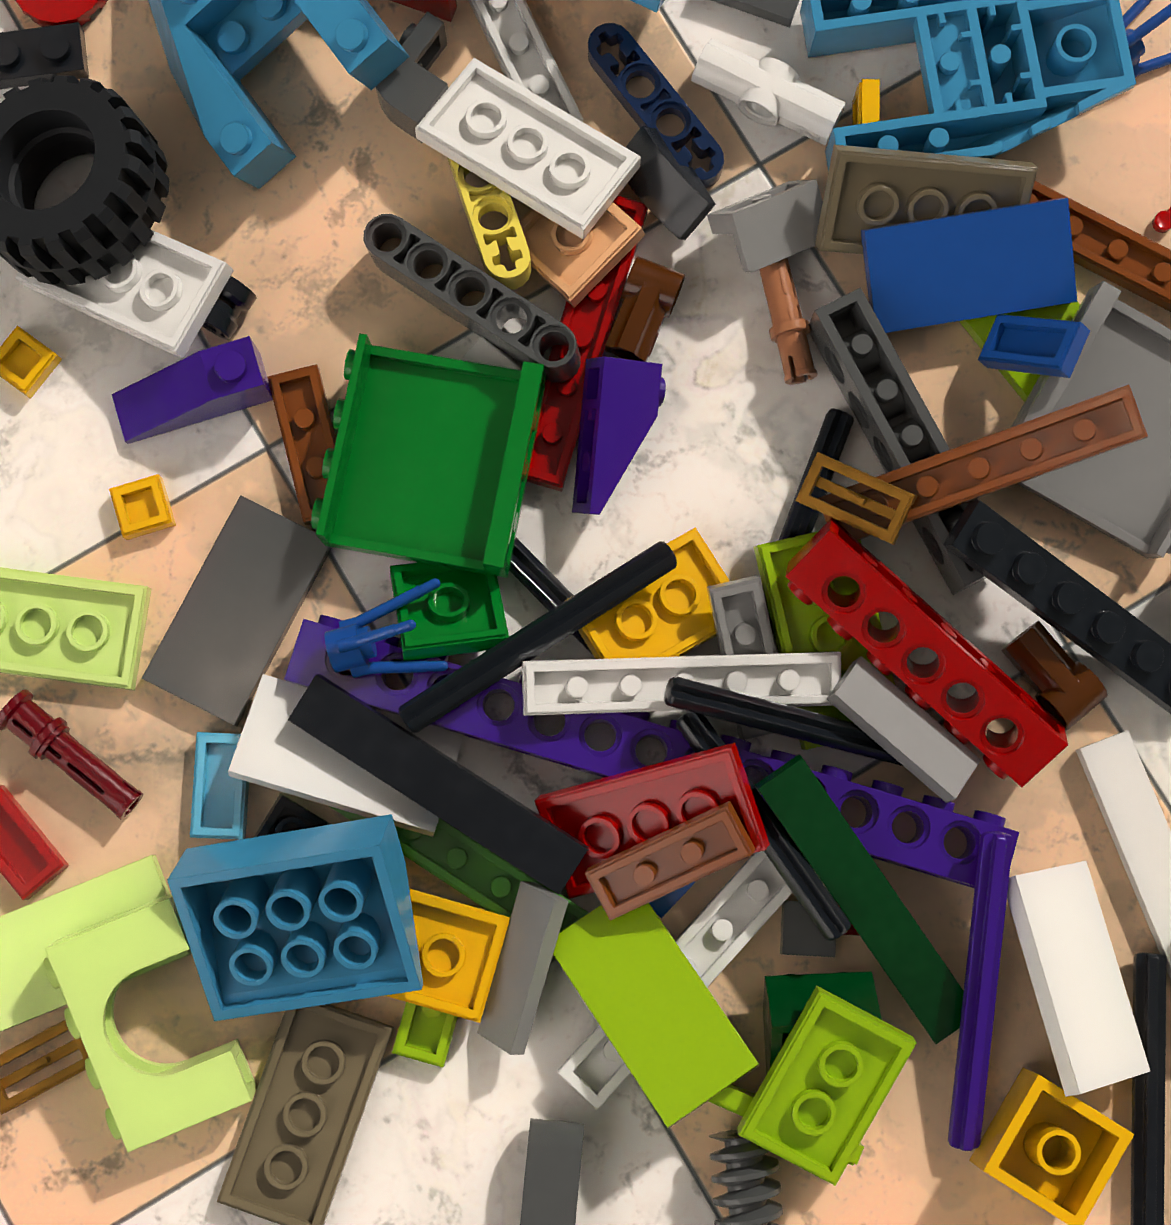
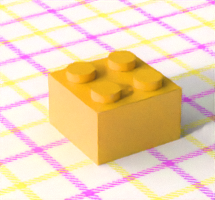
[969,1067,1134,1225]

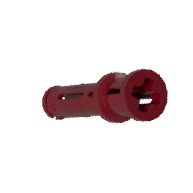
[0,689,144,820]

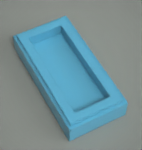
[190,732,249,840]

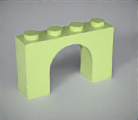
[44,893,258,1152]

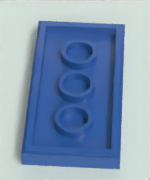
[861,198,1077,333]

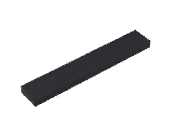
[288,674,589,895]

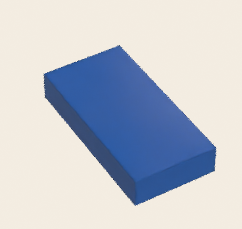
[978,314,1090,378]

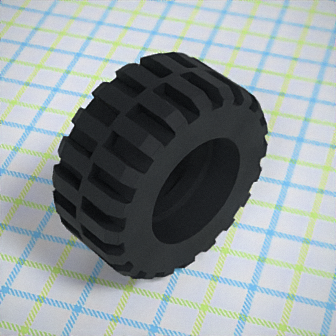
[0,75,169,285]

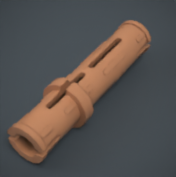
[759,257,818,385]

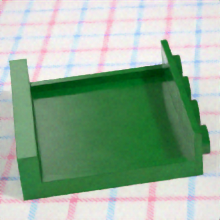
[311,333,547,578]

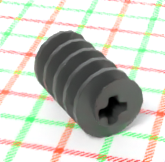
[709,1130,783,1225]

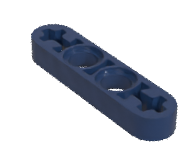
[588,23,724,188]

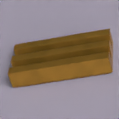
[795,452,917,545]
[0,1020,89,1115]

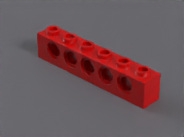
[785,518,1068,788]

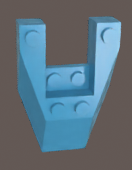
[148,0,410,189]
[800,0,1136,172]

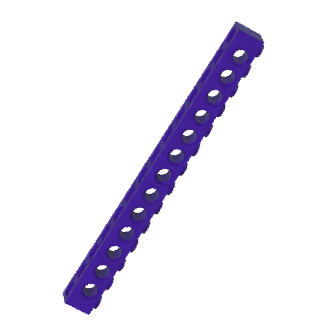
[284,615,1019,889]

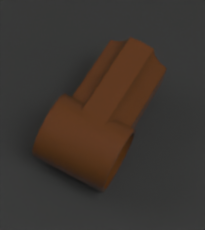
[605,256,685,362]
[1001,620,1108,730]

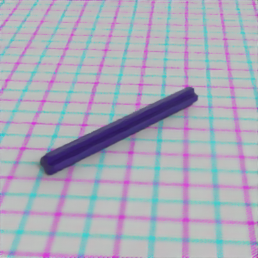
[948,831,1013,1151]

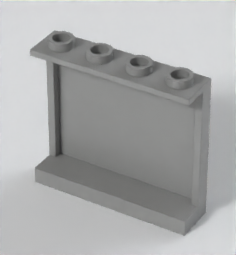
[1010,281,1171,558]

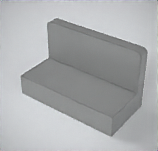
[707,179,823,272]

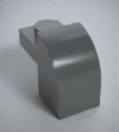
[376,11,448,143]

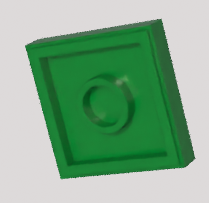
[390,562,509,661]

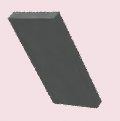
[142,495,332,727]

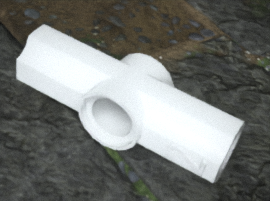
[691,38,846,146]

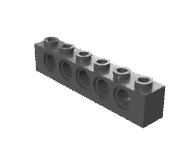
[809,287,986,595]

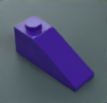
[111,336,273,444]
[572,356,666,515]

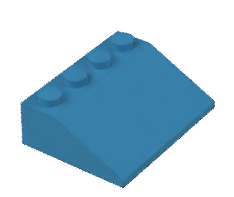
[167,814,423,1021]

